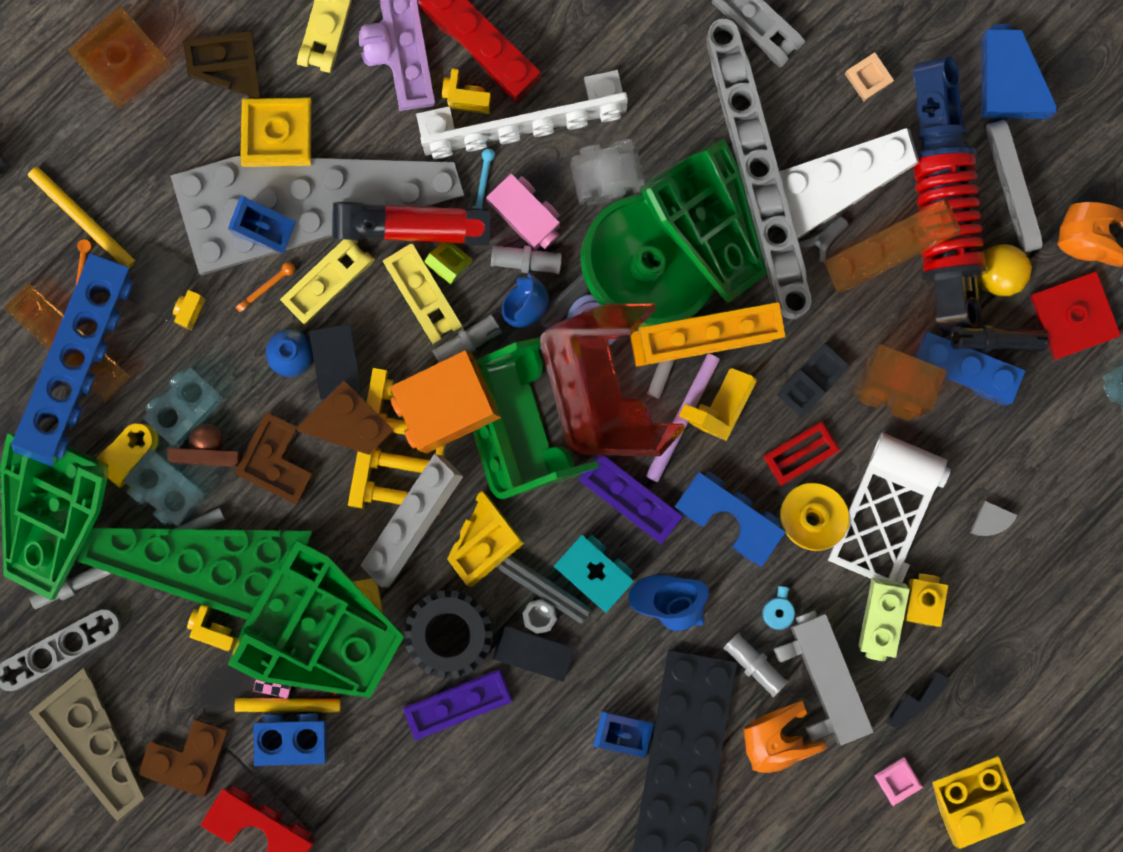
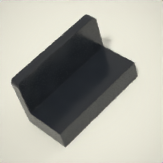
[309,324,362,402]

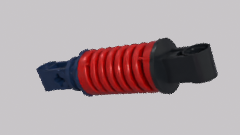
[913,56,989,333]

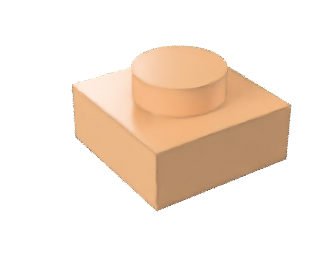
[845,52,894,102]

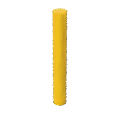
[235,698,341,713]

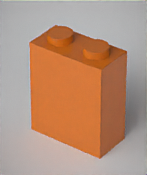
[390,350,501,454]

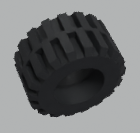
[404,590,493,679]

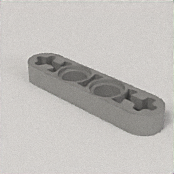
[986,120,1042,253]
[0,610,122,691]

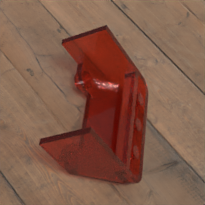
[540,303,685,456]

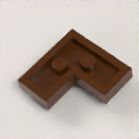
[234,412,313,505]
[138,719,229,797]

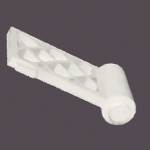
[828,433,951,583]

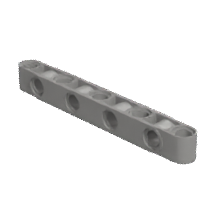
[706,19,812,320]

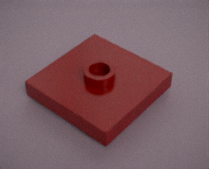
[1030,271,1121,361]

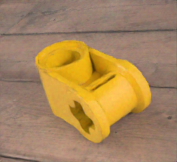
[96,423,160,488]

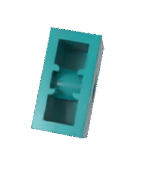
[554,535,634,613]

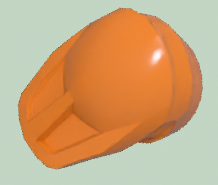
[1057,202,1123,267]
[743,700,828,773]

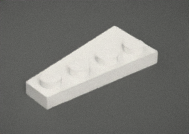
[779,128,920,239]

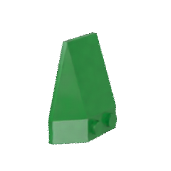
[639,139,767,302]
[0,433,109,600]
[228,539,404,698]

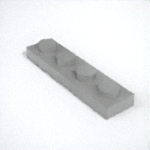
[360,454,463,588]

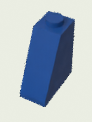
[981,24,1056,119]

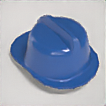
[628,575,709,631]

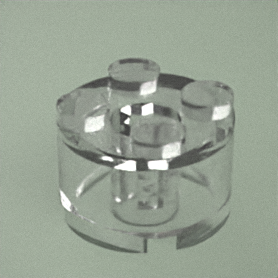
[570,139,646,206]

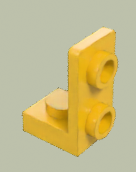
[679,369,757,441]

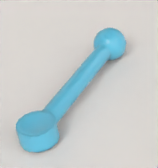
[473,148,495,208]

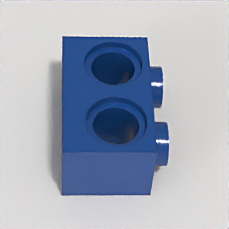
[253,713,328,766]

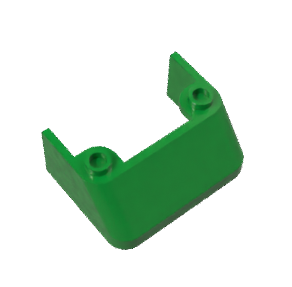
[473,334,599,499]

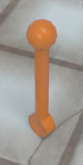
[76,239,92,285]
[235,262,295,312]

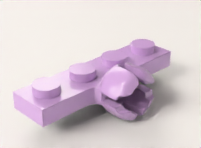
[359,0,435,111]

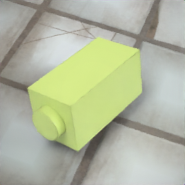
[858,578,910,661]

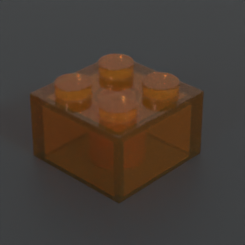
[67,5,172,110]

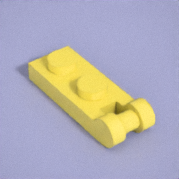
[297,0,352,73]
[280,239,375,326]
[383,243,462,344]

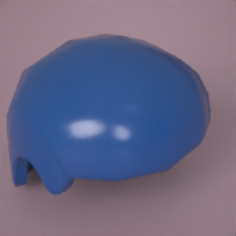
[502,274,550,328]

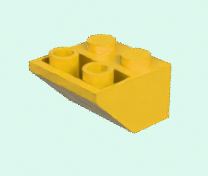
[932,756,1025,849]

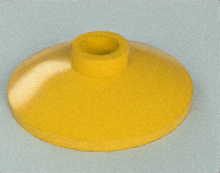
[780,483,849,551]

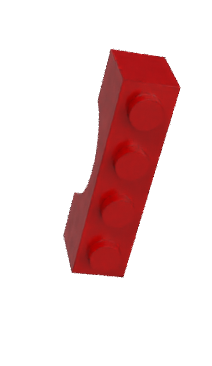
[418,0,541,104]

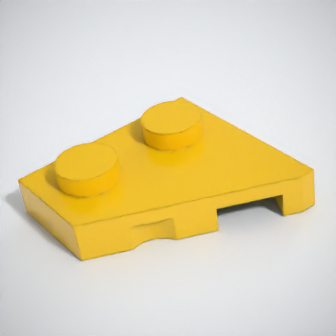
[447,491,524,587]

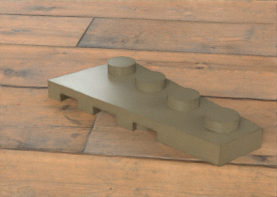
[29,667,146,821]

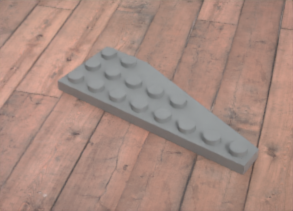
[171,156,464,276]

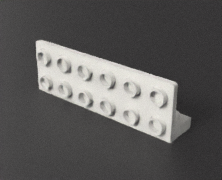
[416,70,628,159]

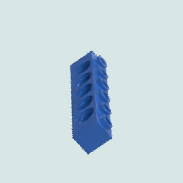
[11,253,134,467]

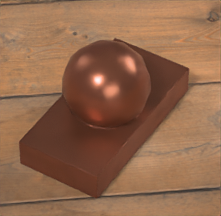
[167,423,242,467]

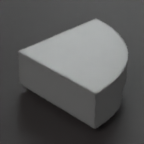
[970,501,1017,536]

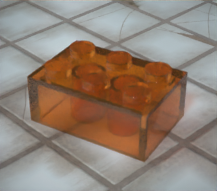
[853,344,947,421]

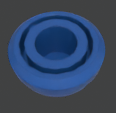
[266,329,313,377]

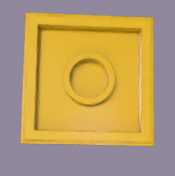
[241,98,312,167]

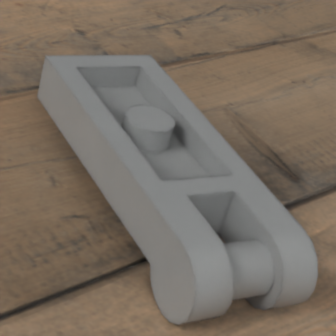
[712,0,805,67]

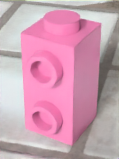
[486,174,560,250]

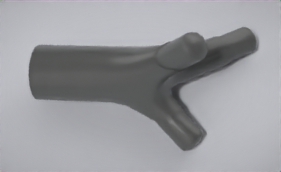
[798,216,849,263]

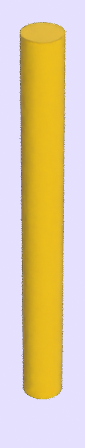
[28,166,136,269]

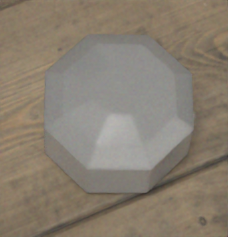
[522,599,557,634]

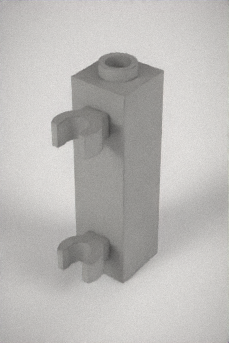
[773,610,874,745]

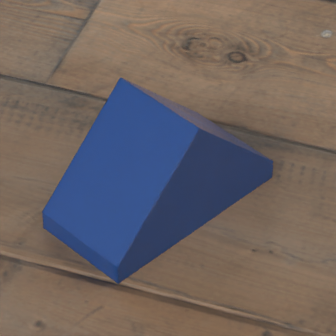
[228,196,296,254]
[593,710,654,758]

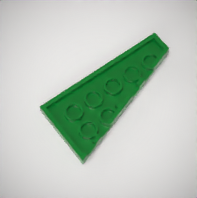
[77,528,312,620]

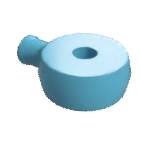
[762,586,796,630]

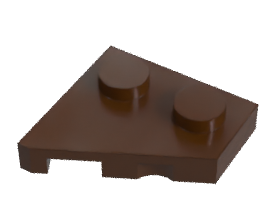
[296,381,394,455]

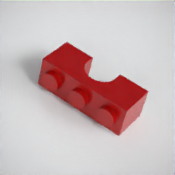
[200,785,316,852]

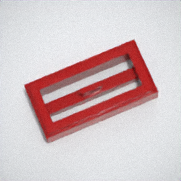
[762,421,840,486]

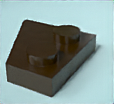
[183,31,261,99]

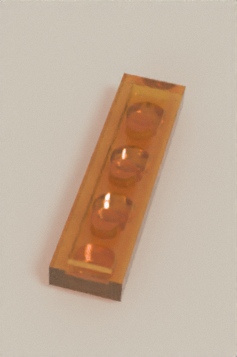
[824,200,962,293]
[4,283,130,403]

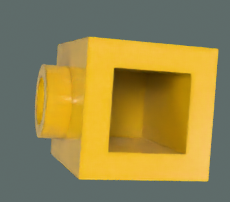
[903,573,948,627]

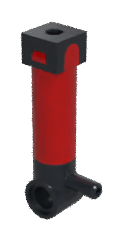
[331,202,491,246]

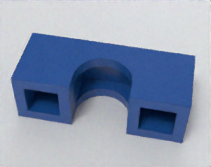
[909,332,1025,406]
[674,471,785,567]

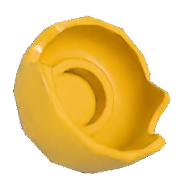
[977,244,1032,297]

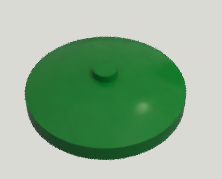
[581,195,714,328]

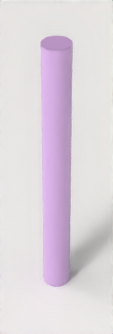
[646,353,720,483]

